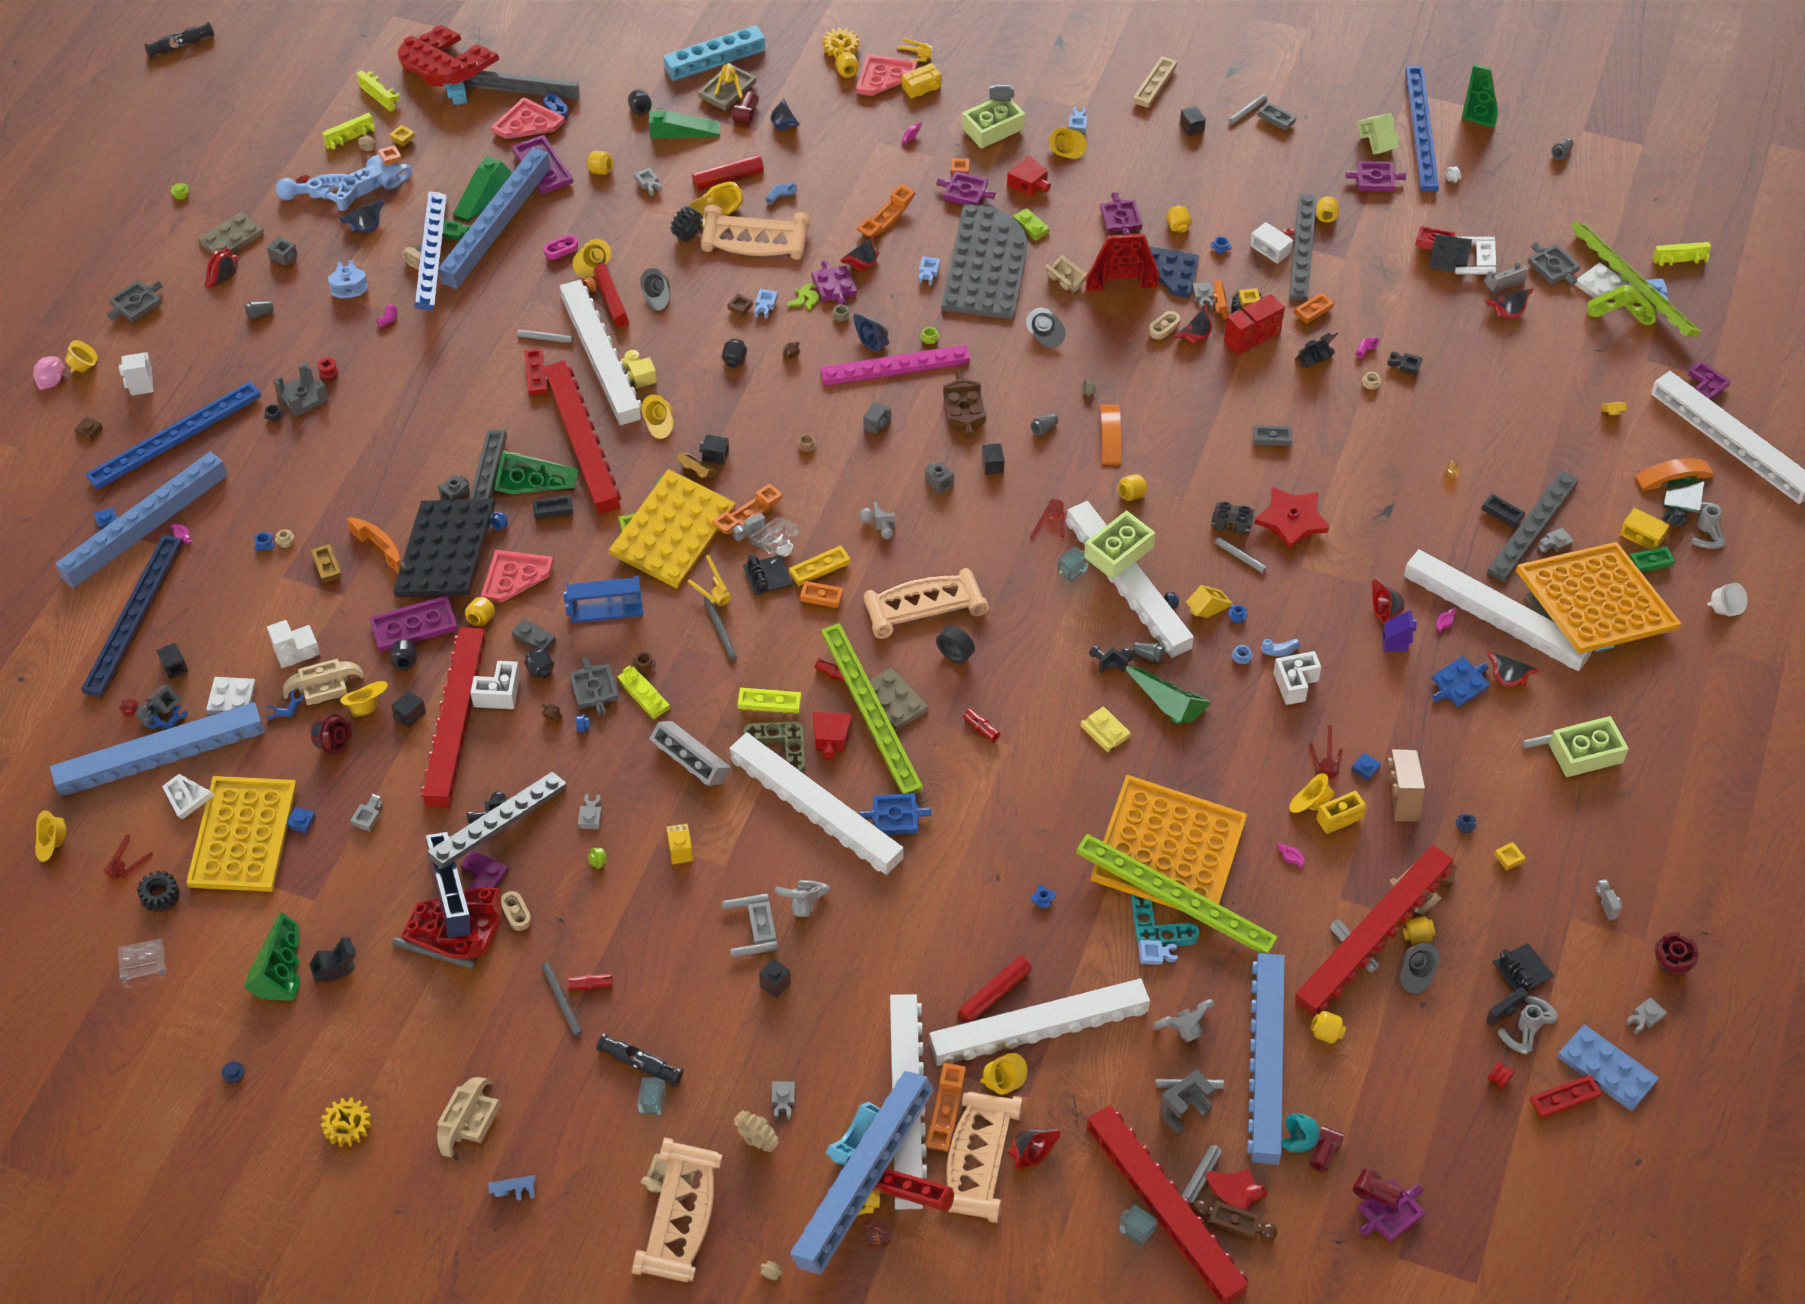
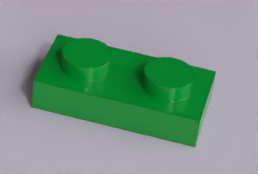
[1629,546,1675,573]

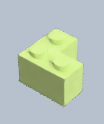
[1357,113,1399,154]

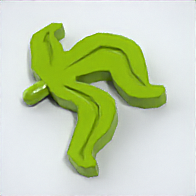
[787,283,819,310]

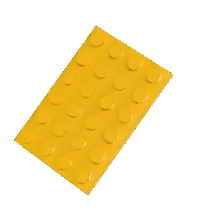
[609,469,736,588]
[186,776,297,892]

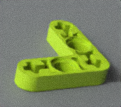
[1587,285,1656,325]

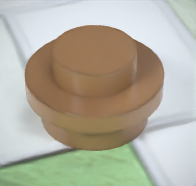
[797,434,817,452]

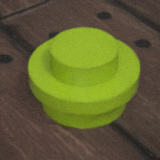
[171,183,189,199]
[921,327,939,344]
[588,848,607,869]

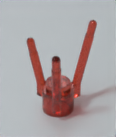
[1030,499,1066,539]
[1309,725,1343,779]
[103,835,153,880]

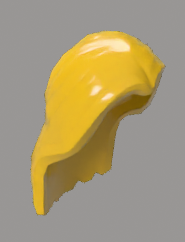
[689,182,743,228]

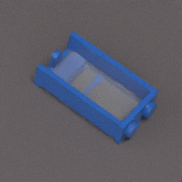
[563,576,643,623]

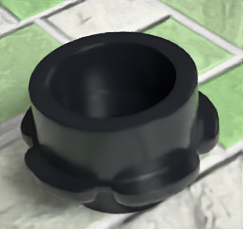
[264,404,283,422]

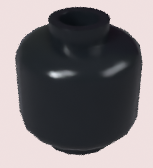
[628,89,652,115]
[721,339,748,368]
[390,640,417,670]
[524,648,555,679]

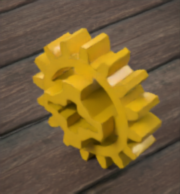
[823,28,859,58]
[321,1098,372,1147]

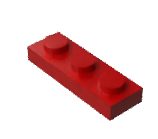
[524,348,548,396]
[1529,1075,1602,1119]

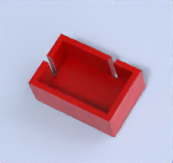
[1224,294,1285,355]

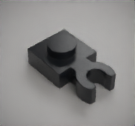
[1387,351,1423,376]
[1662,508,1689,527]

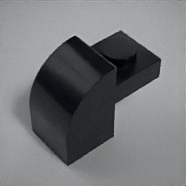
[309,937,356,982]

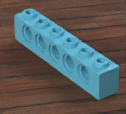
[663,25,765,81]

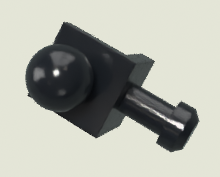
[1089,646,1134,673]
[467,791,506,824]

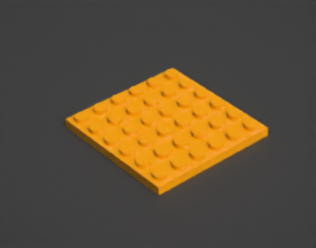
[1516,542,1682,654]
[1090,775,1247,910]

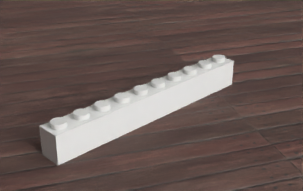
[560,280,642,426]
[1651,371,1805,504]
[1066,501,1194,658]
[1404,549,1592,672]
[730,732,903,875]
[929,979,1150,1066]
[890,994,927,1209]

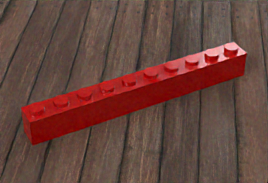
[544,360,622,514]
[421,627,486,808]
[1295,844,1454,1017]
[1086,1105,1248,1304]

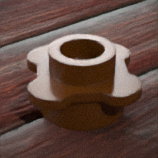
[782,342,801,359]
[632,652,656,673]
[542,703,563,721]

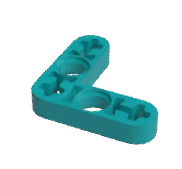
[1131,895,1199,947]

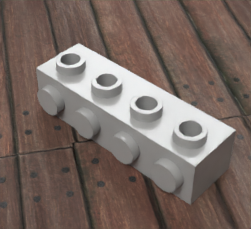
[649,721,731,786]

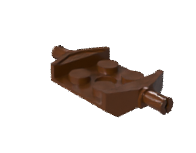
[943,370,986,438]

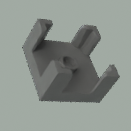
[273,363,328,417]
[1159,1069,1215,1134]

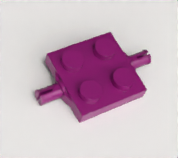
[1345,161,1407,192]
[936,171,996,205]
[1100,192,1143,235]
[811,260,857,306]
[1358,1179,1425,1243]

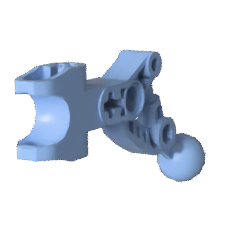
[275,154,412,211]

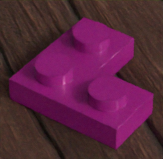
[1688,361,1731,400]
[460,850,509,891]

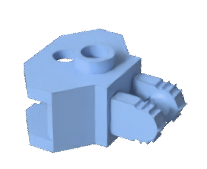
[328,260,368,299]

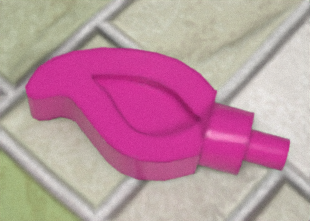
[901,121,923,145]
[170,524,193,545]
[1436,608,1457,633]
[1276,842,1305,868]

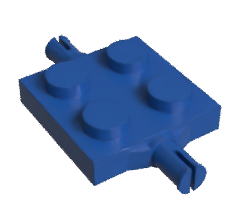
[1432,656,1490,708]
[859,793,931,835]

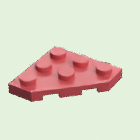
[856,54,917,96]
[491,97,565,139]
[481,550,554,603]

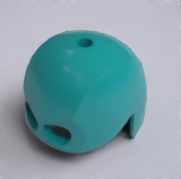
[1281,1113,1320,1153]

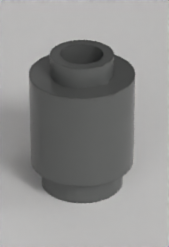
[989,84,1014,102]

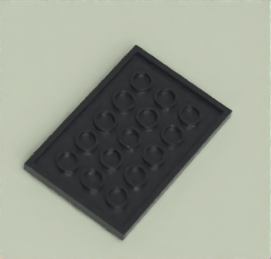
[393,498,496,597]

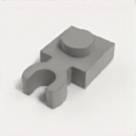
[634,168,662,196]
[1192,282,1214,310]
[732,513,766,541]
[578,794,602,829]
[1595,879,1622,920]
[1626,997,1667,1034]
[772,1082,795,1120]

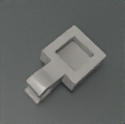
[1538,528,1574,554]
[350,794,383,832]

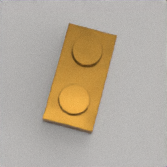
[676,453,718,479]
[311,544,342,583]

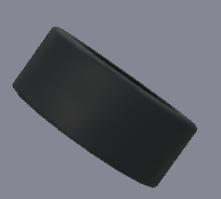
[936,625,975,664]

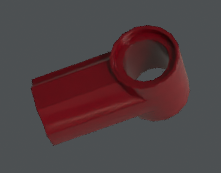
[732,91,759,124]
[1309,1124,1345,1173]
[1352,1168,1403,1208]

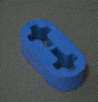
[544,94,568,119]

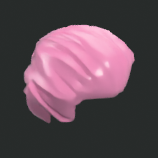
[33,356,66,390]

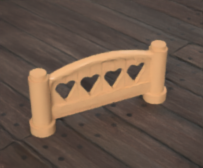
[701,205,811,260]
[863,568,989,639]
[946,1092,1023,1223]
[632,1138,722,1283]

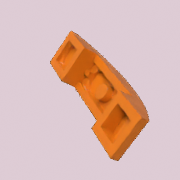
[857,184,915,238]
[1100,405,1121,465]
[1635,458,1715,491]
[712,483,783,534]
[347,517,402,573]
[926,1063,966,1152]

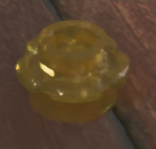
[1444,461,1460,479]

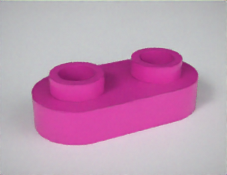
[544,235,579,260]

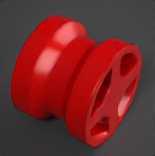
[317,357,338,381]
[1487,1061,1515,1089]

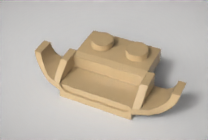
[283,659,365,705]
[437,1077,502,1158]

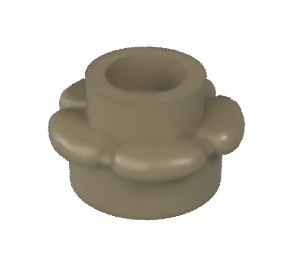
[832,305,850,322]
[1082,379,1097,397]

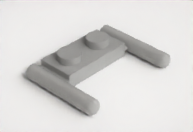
[721,894,778,957]

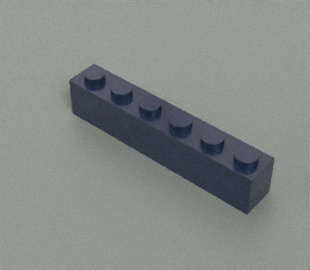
[426,832,471,938]

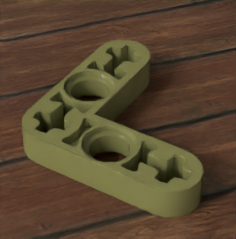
[743,721,805,773]

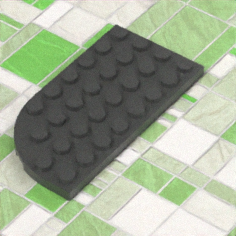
[941,203,1027,319]

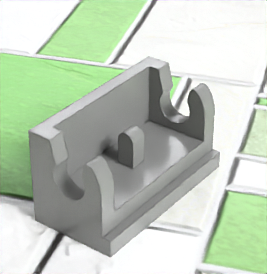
[1484,261,1528,294]

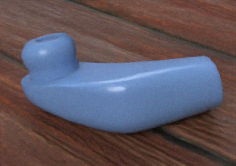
[765,182,797,205]
[1261,639,1301,657]

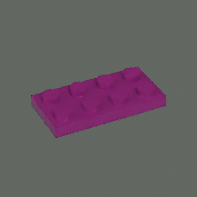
[512,135,574,195]
[369,596,458,652]

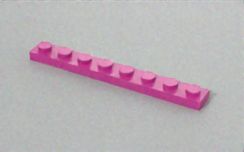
[820,345,970,386]

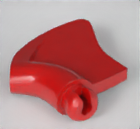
[1205,1168,1268,1211]

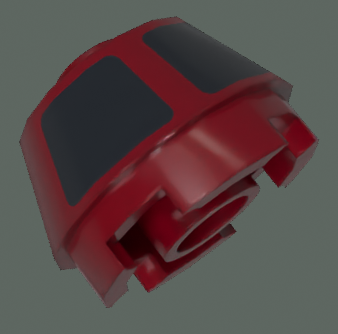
[311,714,352,755]
[1654,932,1699,976]

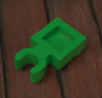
[442,220,472,241]

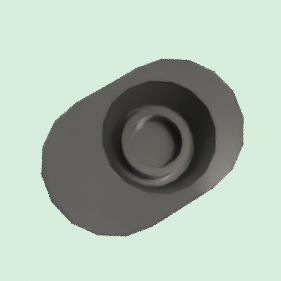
[640,268,670,311]
[1026,307,1066,348]
[1400,943,1440,994]

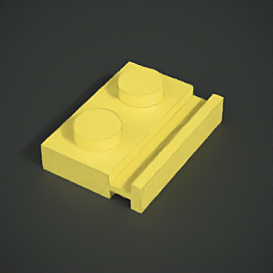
[1081,706,1131,752]

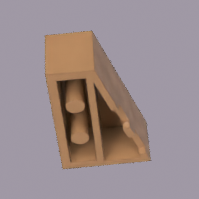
[1387,750,1425,822]

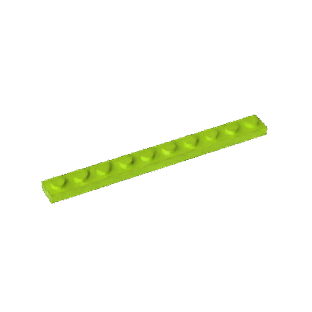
[1571,221,1701,337]
[821,623,923,794]
[1076,834,1278,954]

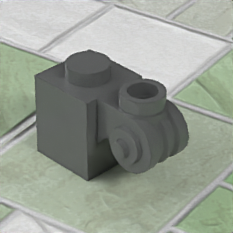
[135,684,182,726]

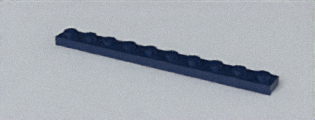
[81,535,183,698]

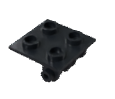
[1429,234,1472,272]
[1294,332,1339,368]
[1211,501,1255,535]
[743,555,792,595]
[1492,943,1554,991]

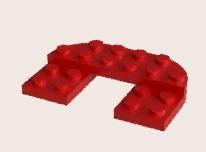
[398,25,499,87]

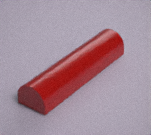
[692,154,764,191]
[593,263,629,327]
[957,955,1032,1024]
[873,1168,954,1212]

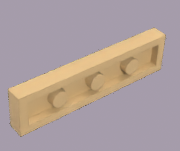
[1133,56,1177,108]

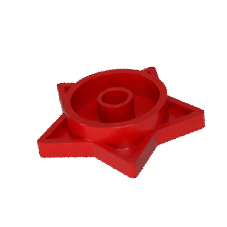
[1255,487,1330,548]

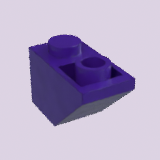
[1382,611,1417,651]

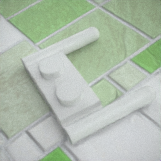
[1455,237,1496,275]

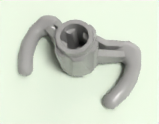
[1691,502,1725,549]
[774,880,831,917]
[1498,996,1558,1054]
[1153,999,1215,1042]

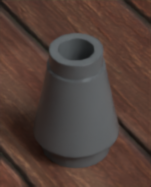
[1551,138,1574,160]
[245,301,274,319]
[1030,413,1059,436]
[1133,642,1165,663]

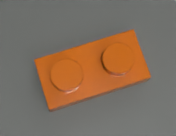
[1212,279,1230,320]
[1294,292,1334,324]
[800,581,844,608]

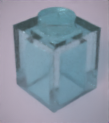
[1057,546,1089,582]
[637,1077,666,1115]
[1119,1204,1157,1246]

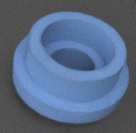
[1232,645,1252,664]

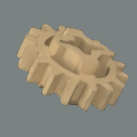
[734,1110,779,1152]

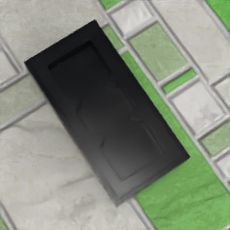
[1481,494,1526,528]
[532,495,574,520]
[1486,987,1528,1027]

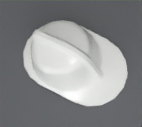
[1707,583,1748,616]

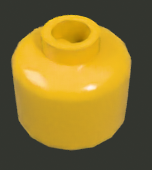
[835,52,859,78]
[586,151,614,175]
[1316,196,1339,223]
[1166,205,1192,233]
[1118,474,1147,501]
[465,597,495,627]
[1402,916,1436,946]
[1310,1011,1346,1044]

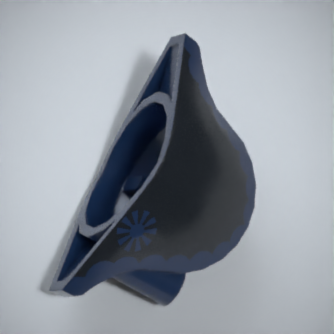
[770,98,800,130]
[339,200,384,233]
[852,313,889,353]

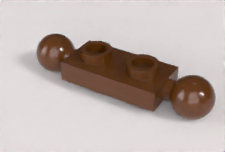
[1192,1199,1278,1242]

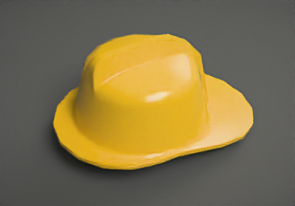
[1047,127,1087,159]
[573,239,611,278]
[65,340,98,373]
[641,394,674,439]
[340,681,388,717]
[1289,773,1335,813]
[35,810,66,862]
[980,1053,1028,1095]

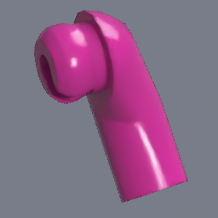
[376,304,397,328]
[1356,336,1380,358]

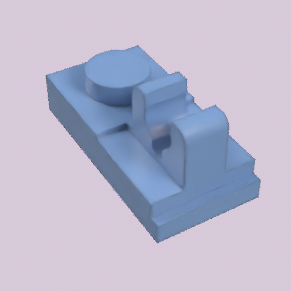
[488,1175,536,1200]

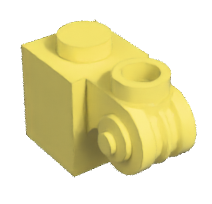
[620,350,657,389]

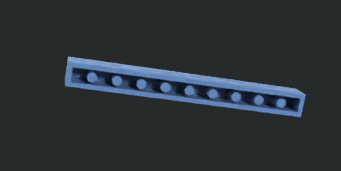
[438,147,551,289]
[55,451,227,588]
[50,702,265,797]
[1247,953,1284,1165]
[790,1071,934,1275]

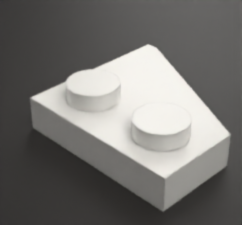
[162,774,215,820]

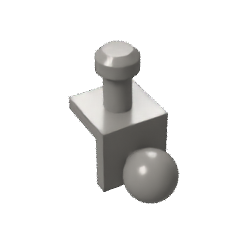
[859,502,895,539]

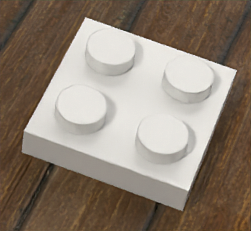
[1575,262,1628,301]
[206,677,256,715]

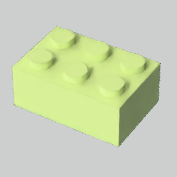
[962,99,1025,149]
[1084,510,1155,580]
[1549,716,1629,778]

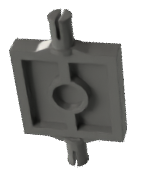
[1528,242,1580,286]
[107,280,163,323]
[569,657,619,716]

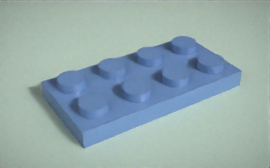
[1557,1024,1659,1111]

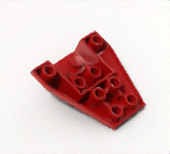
[1085,234,1159,292]
[401,888,501,959]

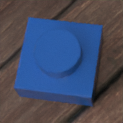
[94,507,117,531]
[1351,753,1381,781]
[287,807,316,834]

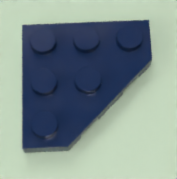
[1149,246,1200,298]

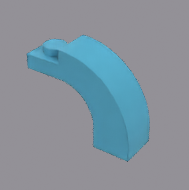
[826,1102,880,1166]

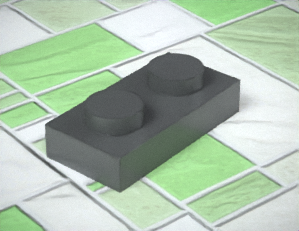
[1257,102,1296,131]
[1253,425,1292,446]
[511,618,556,651]

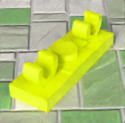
[357,70,400,111]
[322,113,375,149]
[1652,242,1711,266]
[617,665,670,719]
[738,688,802,714]

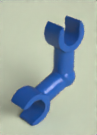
[266,689,305,719]
[145,705,188,730]

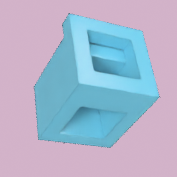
[446,82,467,105]

